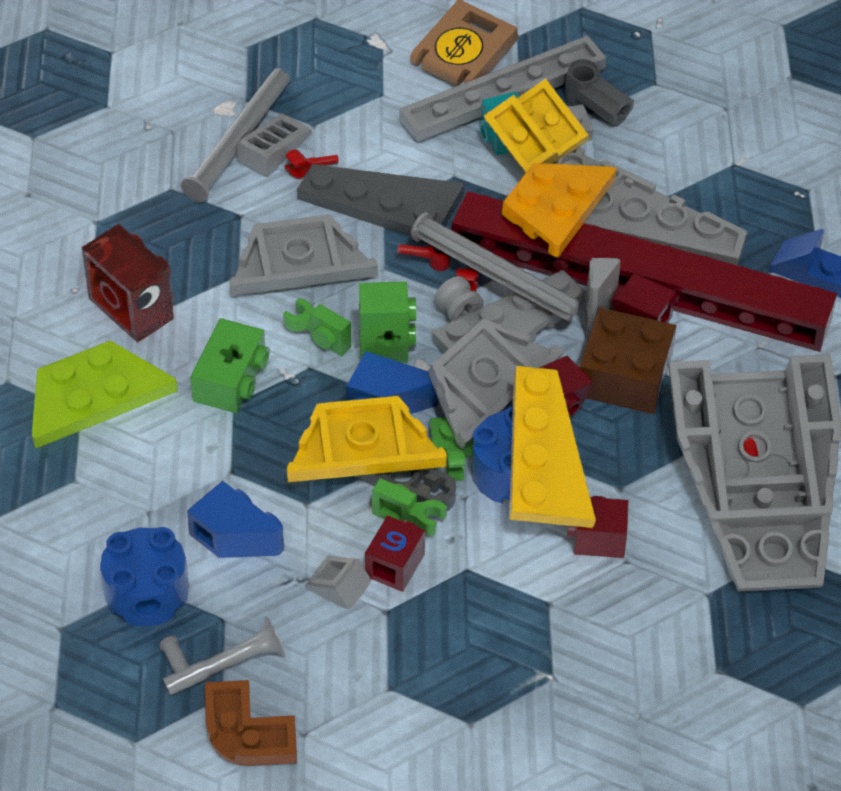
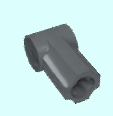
[564,59,634,126]

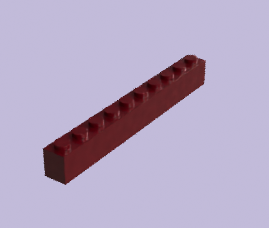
[451,191,838,352]

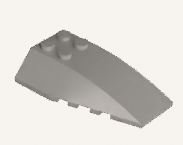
[668,354,841,592]

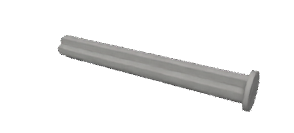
[181,68,290,202]
[411,212,579,321]

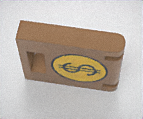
[410,0,518,86]

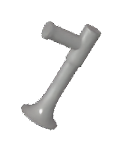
[159,616,285,696]

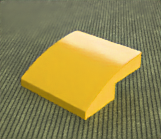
[484,78,590,173]

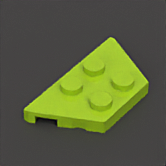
[32,340,178,448]

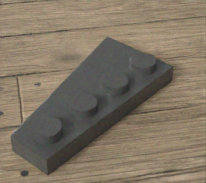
[297,164,465,236]

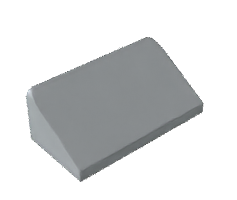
[585,258,621,339]

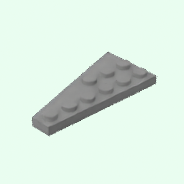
[552,147,747,265]

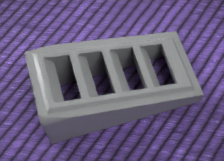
[237,113,312,177]

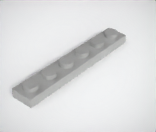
[399,36,607,142]

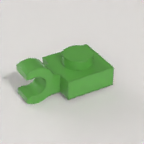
[283,298,351,356]
[429,417,473,481]
[372,478,447,535]

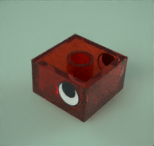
[81,224,174,343]

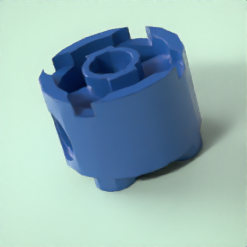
[472,405,513,503]
[100,527,189,626]

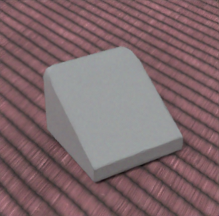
[306,555,371,609]

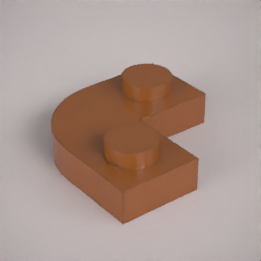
[205,680,297,766]

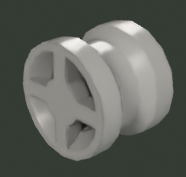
[434,276,484,322]

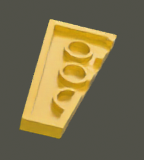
[509,366,596,528]

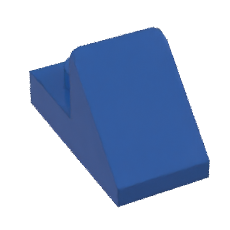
[769,229,841,298]

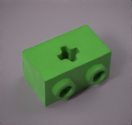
[359,281,416,363]
[190,318,270,414]

